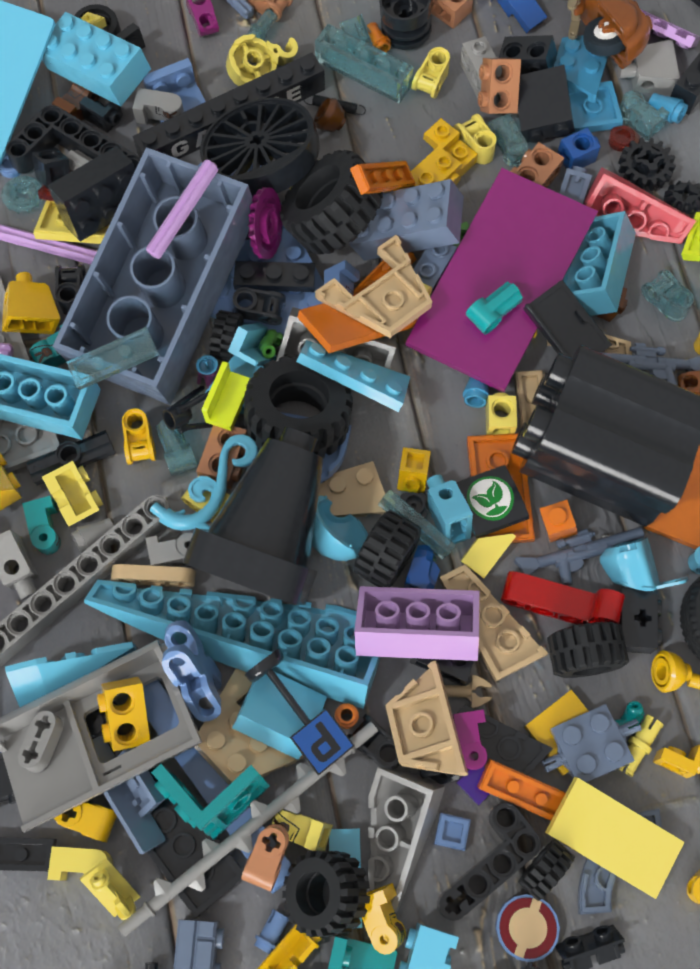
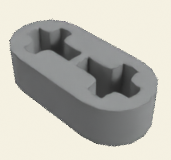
[17,711,63,773]

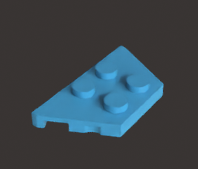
[554,35,608,103]

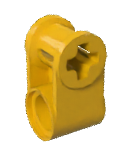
[122,408,157,465]
[54,802,117,843]

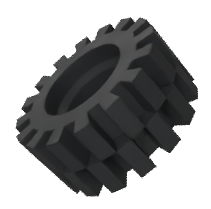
[209,310,244,362]
[518,839,575,901]

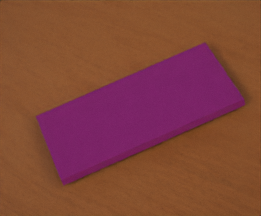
[405,168,598,393]

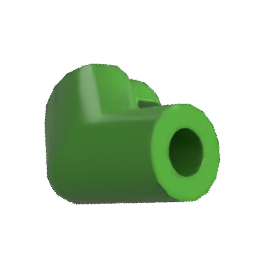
[258,329,283,358]

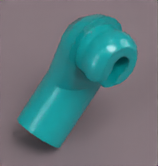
[615,701,645,729]

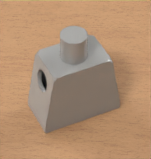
[617,40,680,95]
[0,530,39,601]

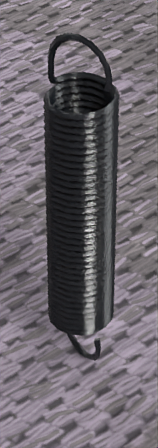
[303,93,366,115]

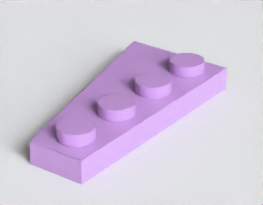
[641,9,700,50]

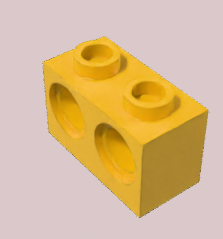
[97,677,150,752]

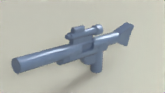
[600,343,700,385]
[514,527,644,586]

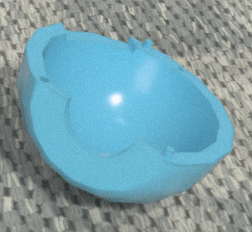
[312,495,368,561]

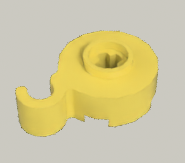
[226,34,298,86]

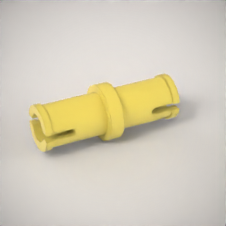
[619,715,664,777]

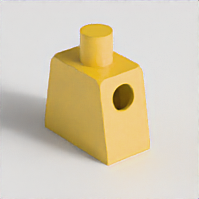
[2,272,60,334]

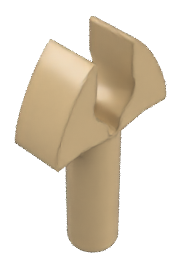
[444,675,492,709]

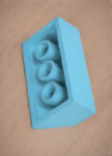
[563,211,636,316]

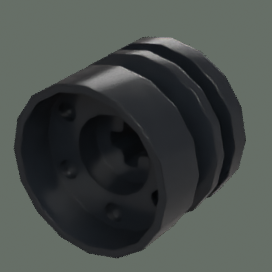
[379,0,432,50]

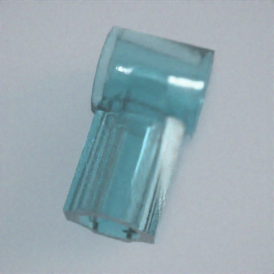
[155,420,198,476]

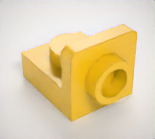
[397,447,431,493]
[653,744,700,778]

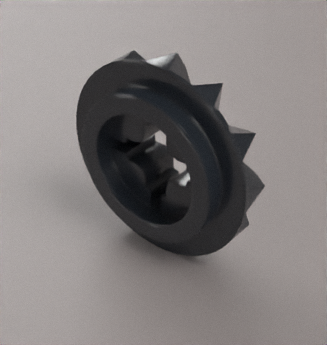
[664,180,700,215]

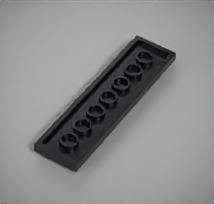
[86,701,243,918]

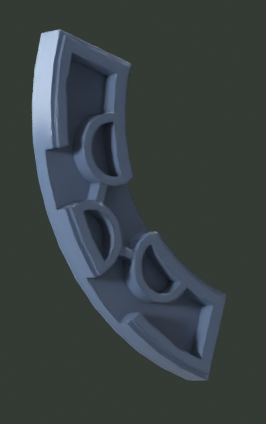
[578,809,662,915]

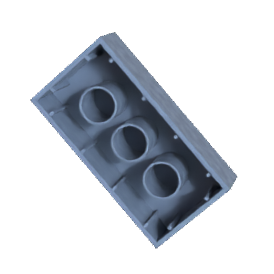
[52,147,253,405]

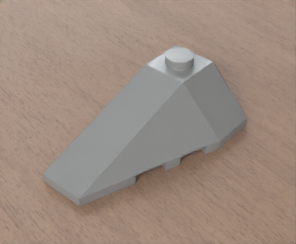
[368,767,445,912]

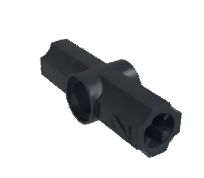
[26,430,116,486]

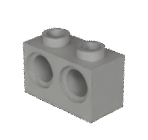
[460,36,502,98]

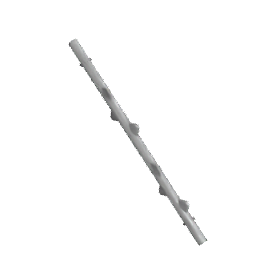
[118,722,378,937]

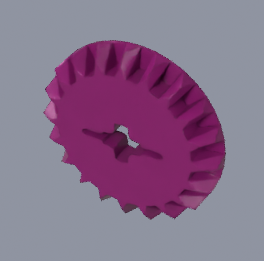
[247,187,283,259]

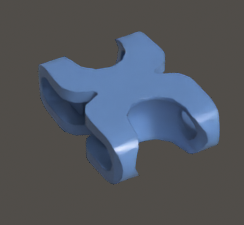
[162,620,222,722]

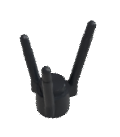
[162,385,213,434]

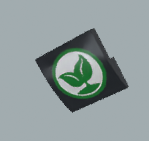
[456,465,529,539]

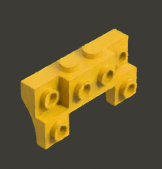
[383,118,478,193]

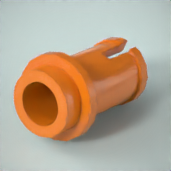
[364,22,391,55]
[335,703,359,729]

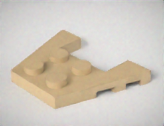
[315,235,432,338]
[194,669,304,785]

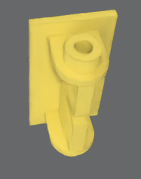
[80,858,140,920]

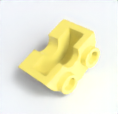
[42,461,104,527]

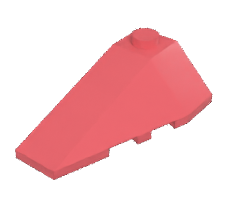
[583,167,696,244]

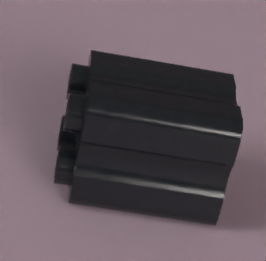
[511,345,700,527]

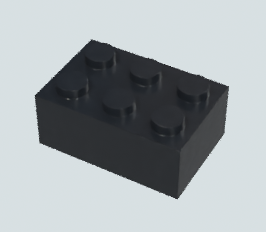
[48,146,135,242]

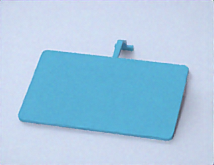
[0,0,55,166]

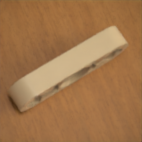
[110,564,196,588]

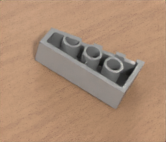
[276,307,397,369]

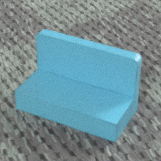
[228,323,277,367]

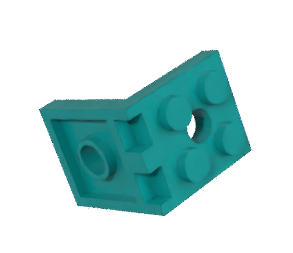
[151,764,270,840]

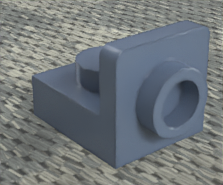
[559,166,592,204]

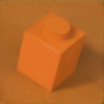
[539,500,578,543]

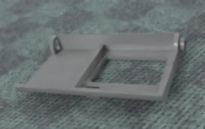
[0,640,202,833]

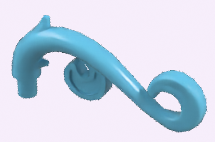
[150,434,258,531]

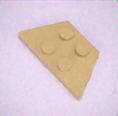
[385,660,468,776]

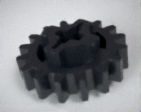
[618,137,676,191]

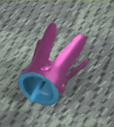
[196,355,220,389]

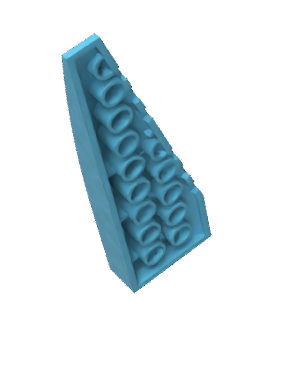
[84,580,381,709]

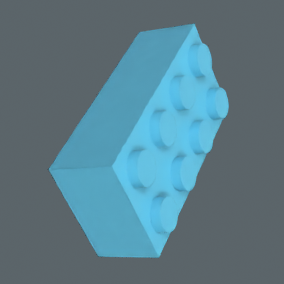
[42,12,151,106]
[0,354,101,440]

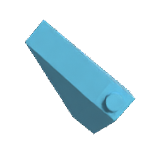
[5,642,138,707]

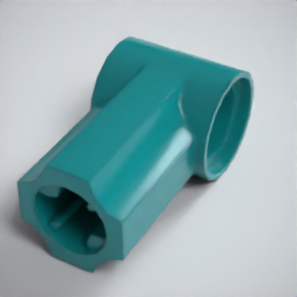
[465,281,523,335]

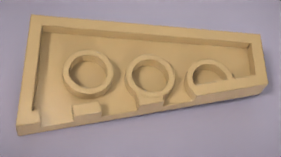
[319,461,391,517]
[439,564,549,682]

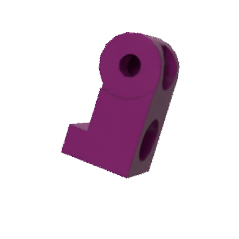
[186,0,219,37]
[453,710,487,770]

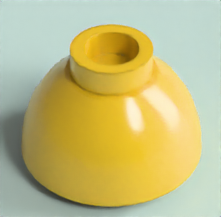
[651,650,692,693]

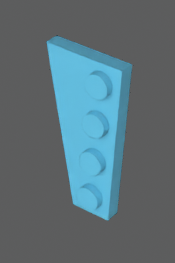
[296,340,410,412]

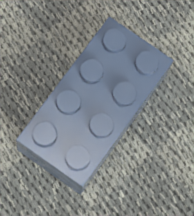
[349,179,464,261]

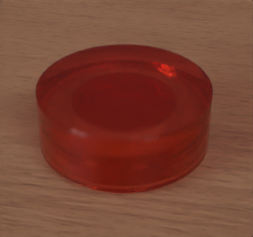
[608,125,635,152]

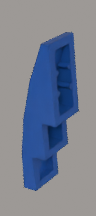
[490,0,547,34]

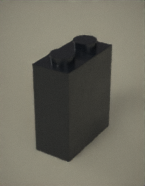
[518,65,575,143]

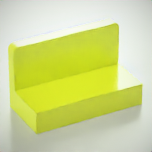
[202,361,250,431]

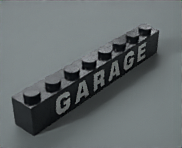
[132,52,325,159]

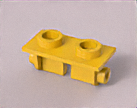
[257,924,322,969]

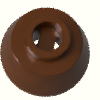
[314,98,346,132]

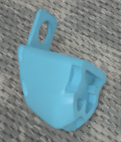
[600,537,689,591]

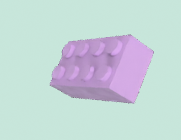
[354,586,480,661]

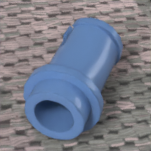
[254,909,289,954]

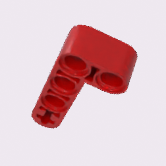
[501,571,625,625]

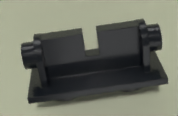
[555,925,625,969]

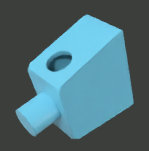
[426,475,473,548]

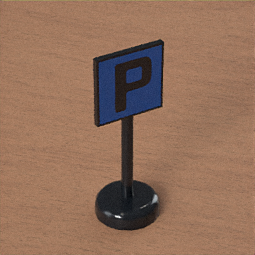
[244,648,355,776]

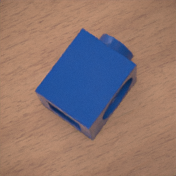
[557,127,601,169]

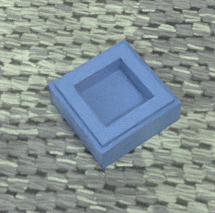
[434,813,471,851]

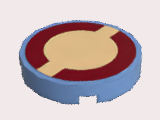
[495,894,560,962]

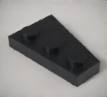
[453,704,553,775]

